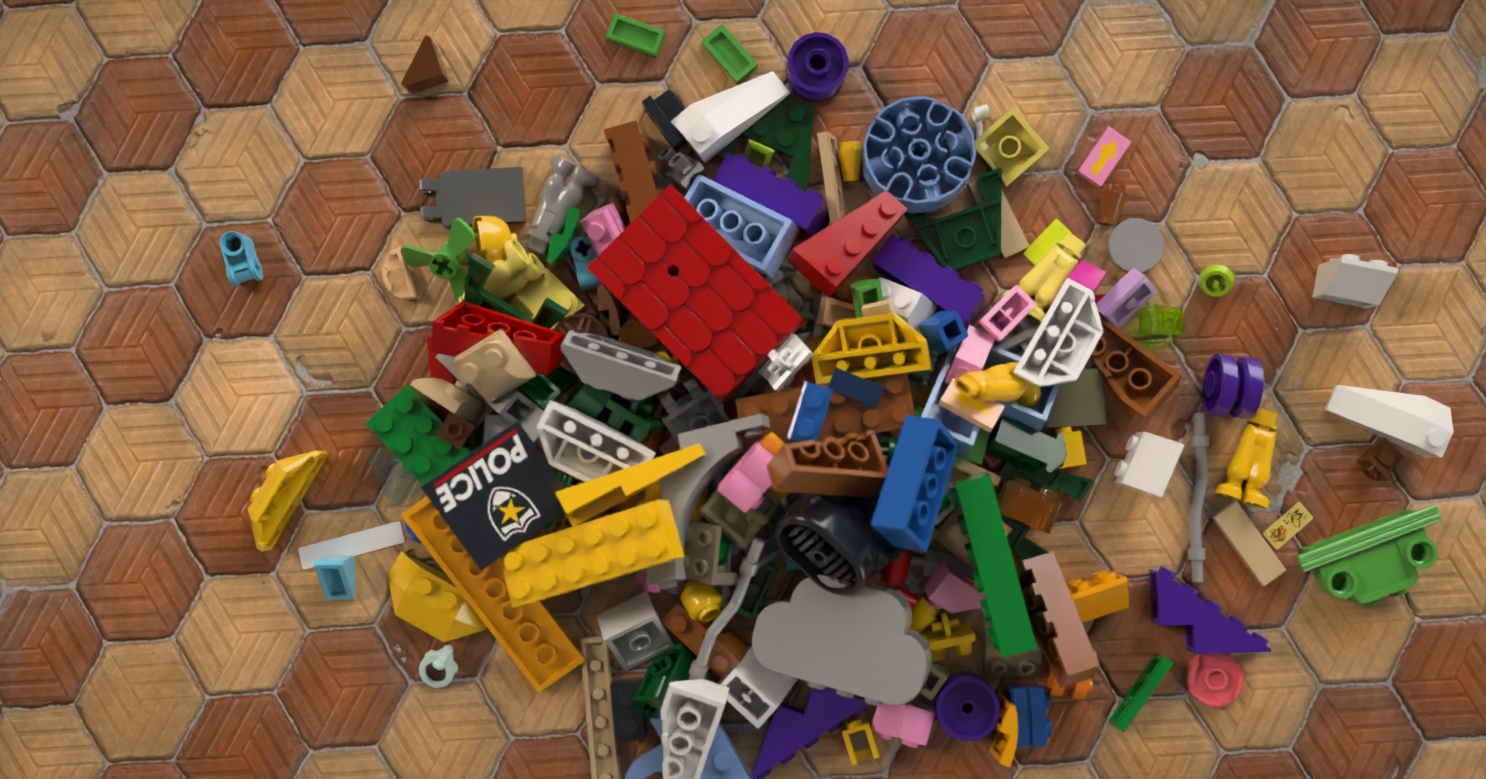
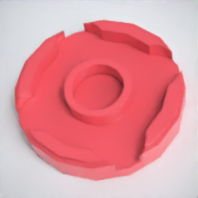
[1185,653,1244,708]

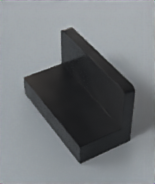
[641,90,688,152]

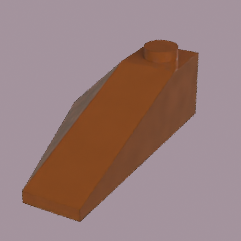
[1090,314,1182,418]

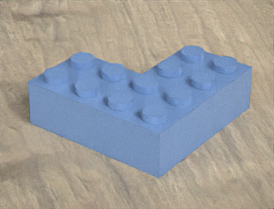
[921,341,1060,459]

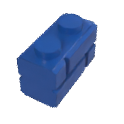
[787,381,833,442]
[1006,684,1052,747]

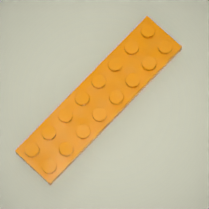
[401,496,585,693]

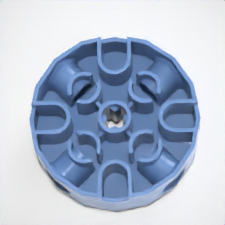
[862,96,976,213]

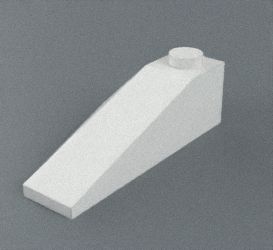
[1324,385,1453,458]

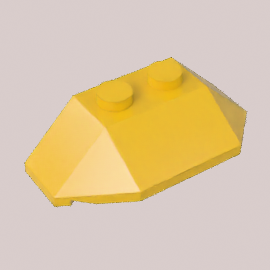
[811,313,931,384]
[248,451,329,551]
[388,551,487,642]

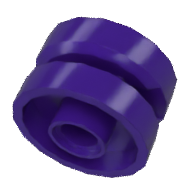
[786,32,849,103]
[1202,354,1264,419]
[934,671,1000,741]

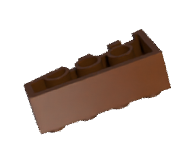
[766,430,889,498]

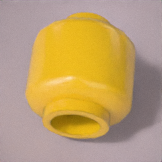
[680,580,723,622]

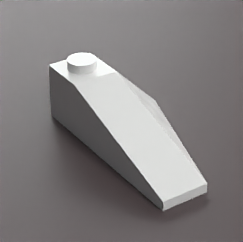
[670,71,790,163]
[661,679,729,779]

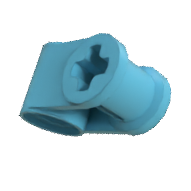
[219,231,263,287]
[571,236,605,292]

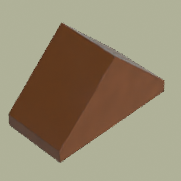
[401,35,449,94]

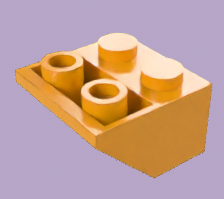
[1066,570,1129,623]

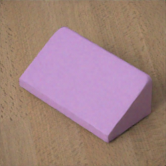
[1096,268,1158,329]

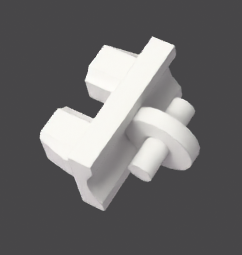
[758,333,813,392]

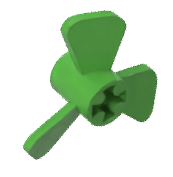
[400,218,475,303]

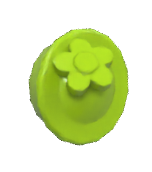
[1198,264,1235,297]

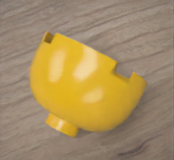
[472,215,517,263]

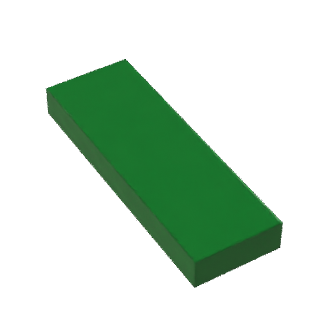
[1108,654,1173,733]

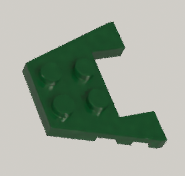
[715,96,814,192]
[904,167,1002,271]
[464,252,569,329]
[993,461,1094,561]

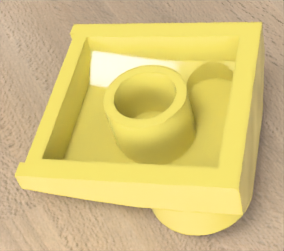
[975,107,1050,186]
[510,268,586,330]

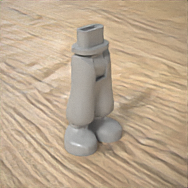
[525,155,600,255]

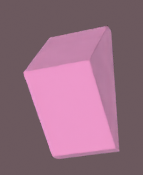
[979,284,1036,342]

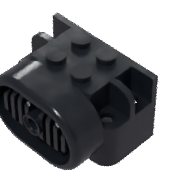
[775,492,903,596]

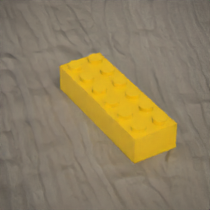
[500,500,685,608]

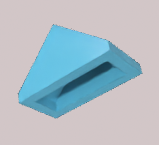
[314,556,355,600]

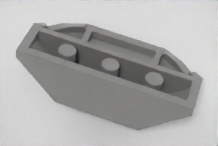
[561,330,681,400]

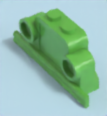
[1296,505,1442,606]

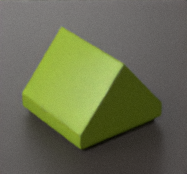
[744,139,776,168]

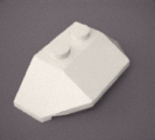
[1013,278,1103,387]
[536,400,656,482]

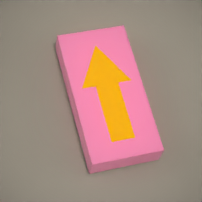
[1076,127,1132,188]

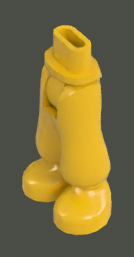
[954,362,1041,407]
[1215,408,1278,509]

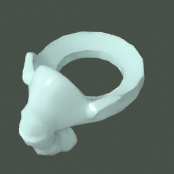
[419,645,458,688]

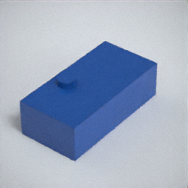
[871,415,959,553]

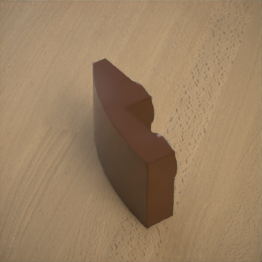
[595,284,627,341]

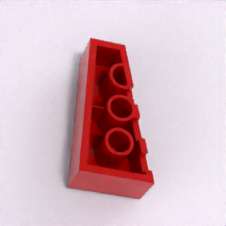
[787,191,907,298]
[431,301,564,375]

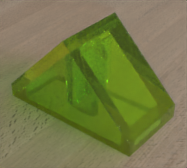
[1139,305,1184,337]

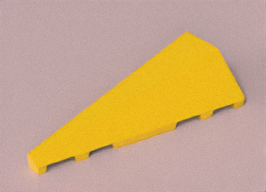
[555,444,705,527]

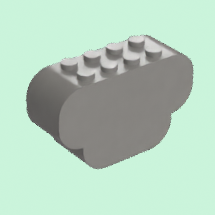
[752,575,932,706]

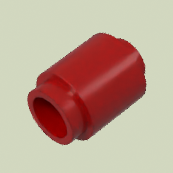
[879,549,913,586]

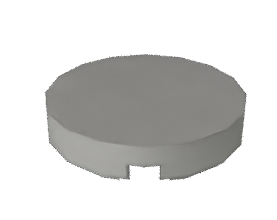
[1106,218,1164,273]

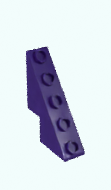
[1149,566,1271,654]
[751,686,867,779]

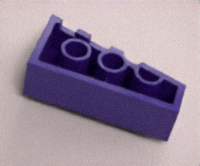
[712,153,830,239]
[872,235,986,331]

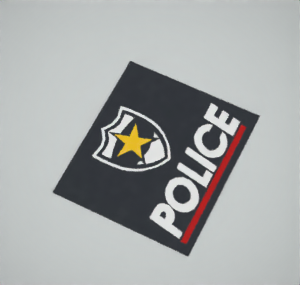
[421,421,566,571]

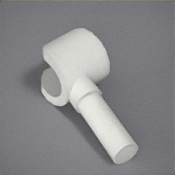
[971,104,990,139]

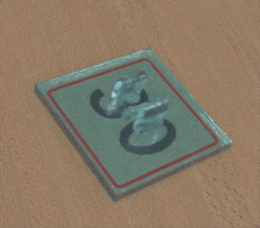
[366,446,423,505]

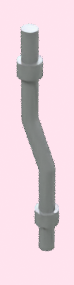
[1188,413,1209,582]
[689,538,765,680]

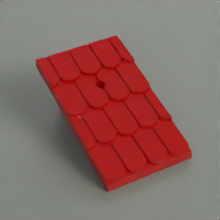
[587,184,805,403]

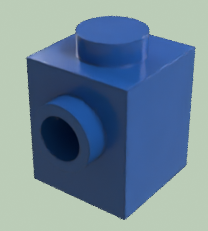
[918,311,969,352]

